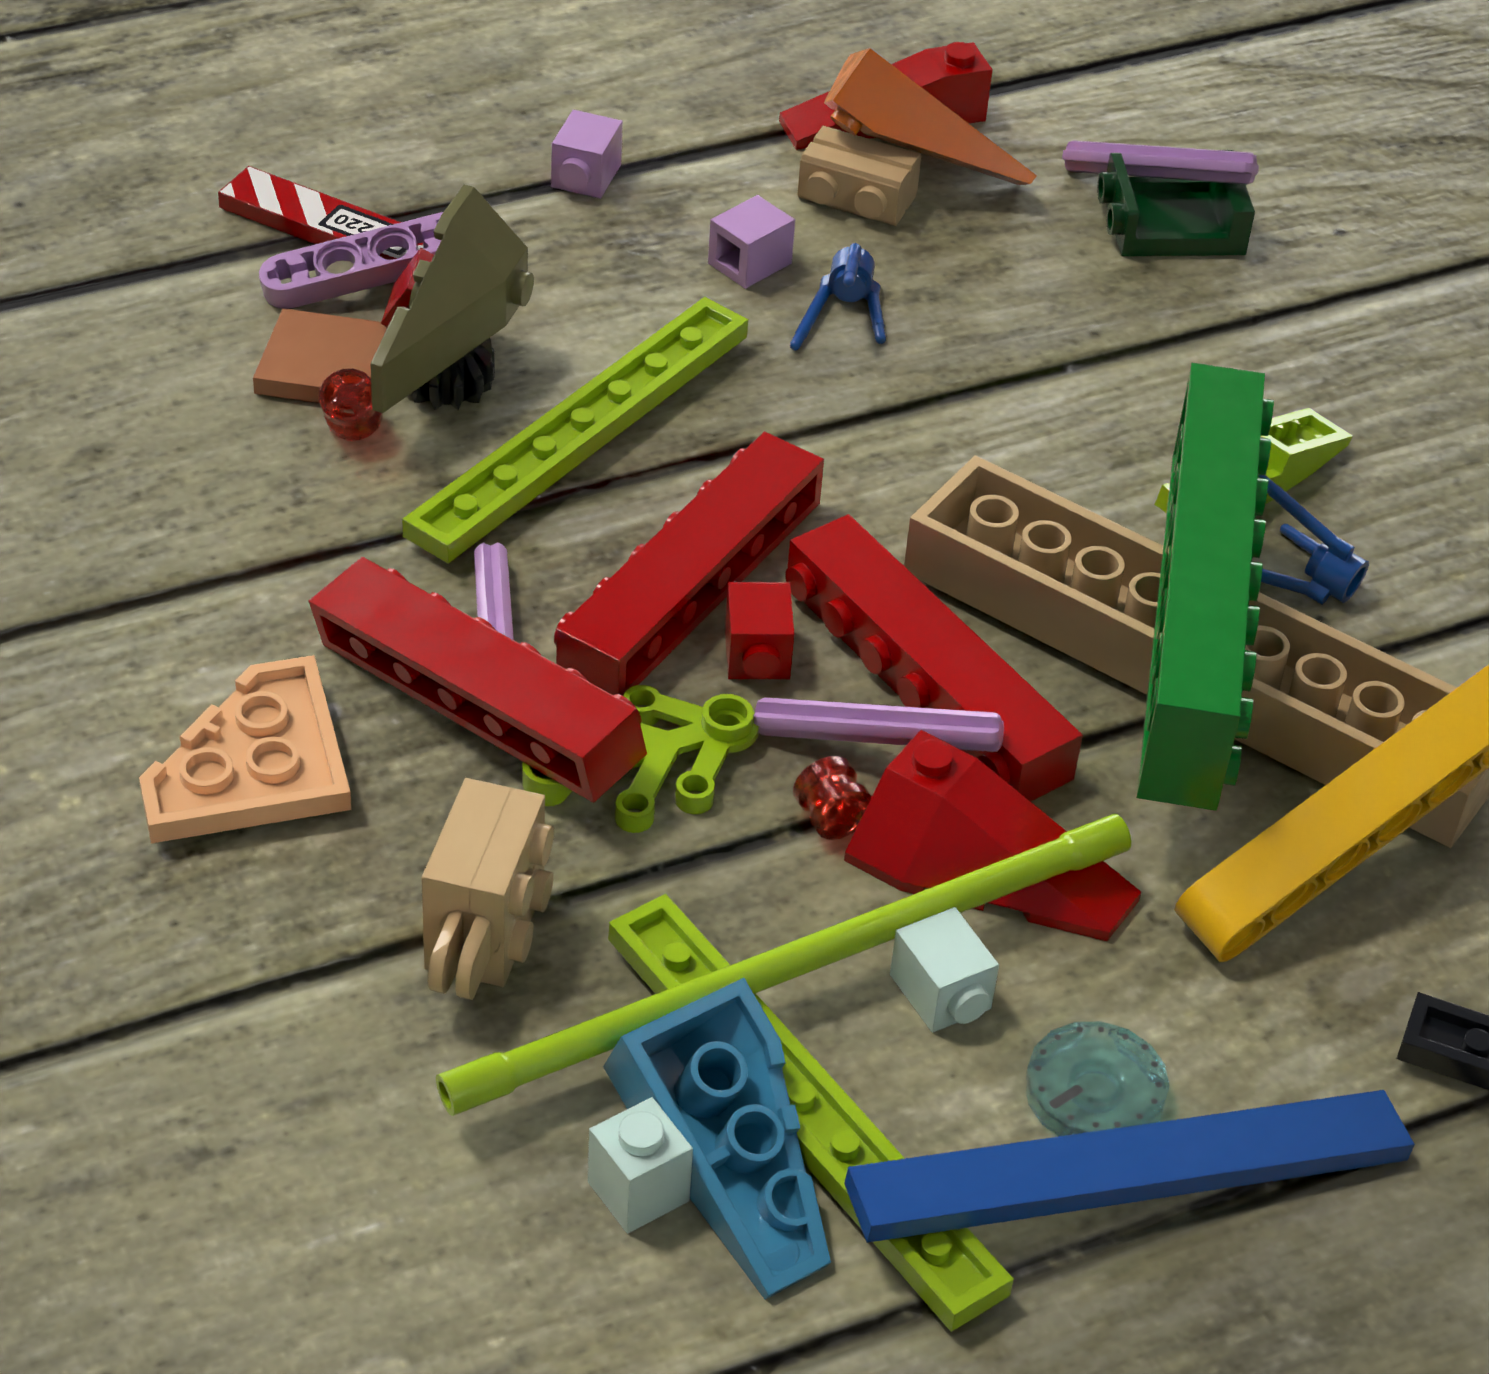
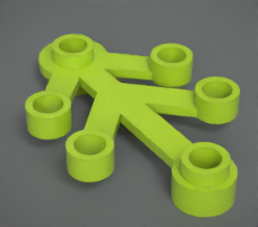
[522,685,759,833]

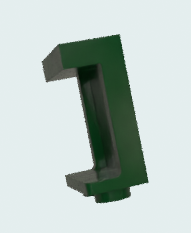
[1097,150,1255,256]

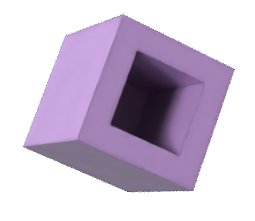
[551,110,623,199]
[708,195,795,289]

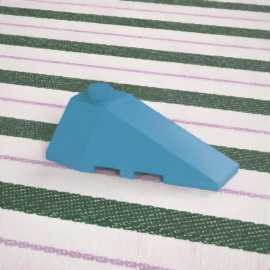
[603,978,831,1300]

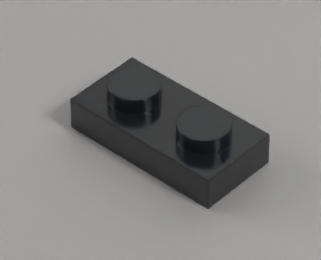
[1396,992,1489,1090]

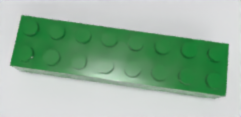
[1136,362,1274,811]

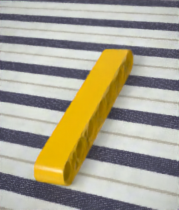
[1174,664,1489,962]

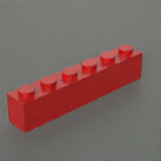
[554,431,824,696]
[785,514,1083,801]
[308,556,647,803]

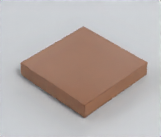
[253,308,387,409]

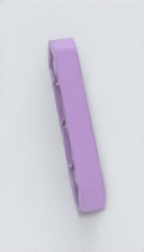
[259,212,443,309]

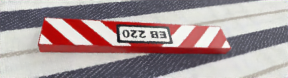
[218,166,424,260]

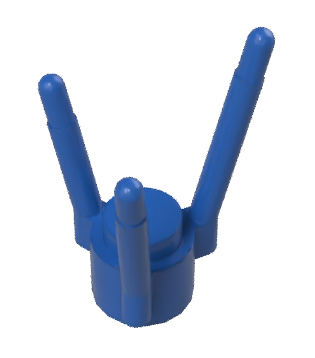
[790,243,886,351]
[1259,475,1369,605]

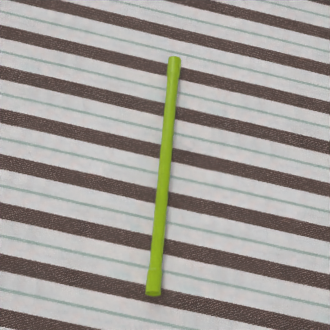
[436,813,1132,1116]

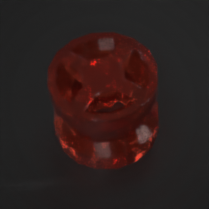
[319,368,383,441]
[793,756,872,840]

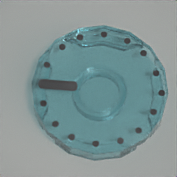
[1026,1021,1169,1136]

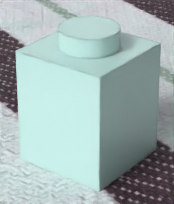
[890,907,999,1033]
[588,1097,693,1234]

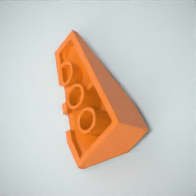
[824,48,1037,185]

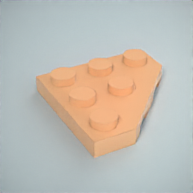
[139,655,351,844]

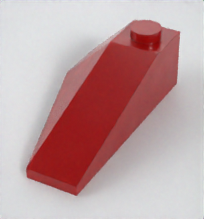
[779,42,993,150]
[844,730,1141,941]

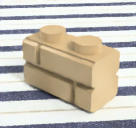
[797,126,921,226]

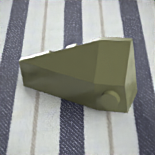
[370,184,534,413]

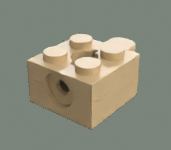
[422,777,554,1000]

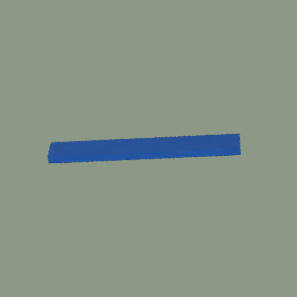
[844,1090,1415,1243]

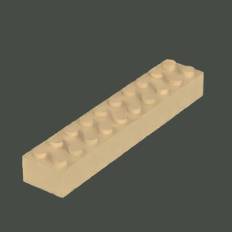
[904,455,1489,848]

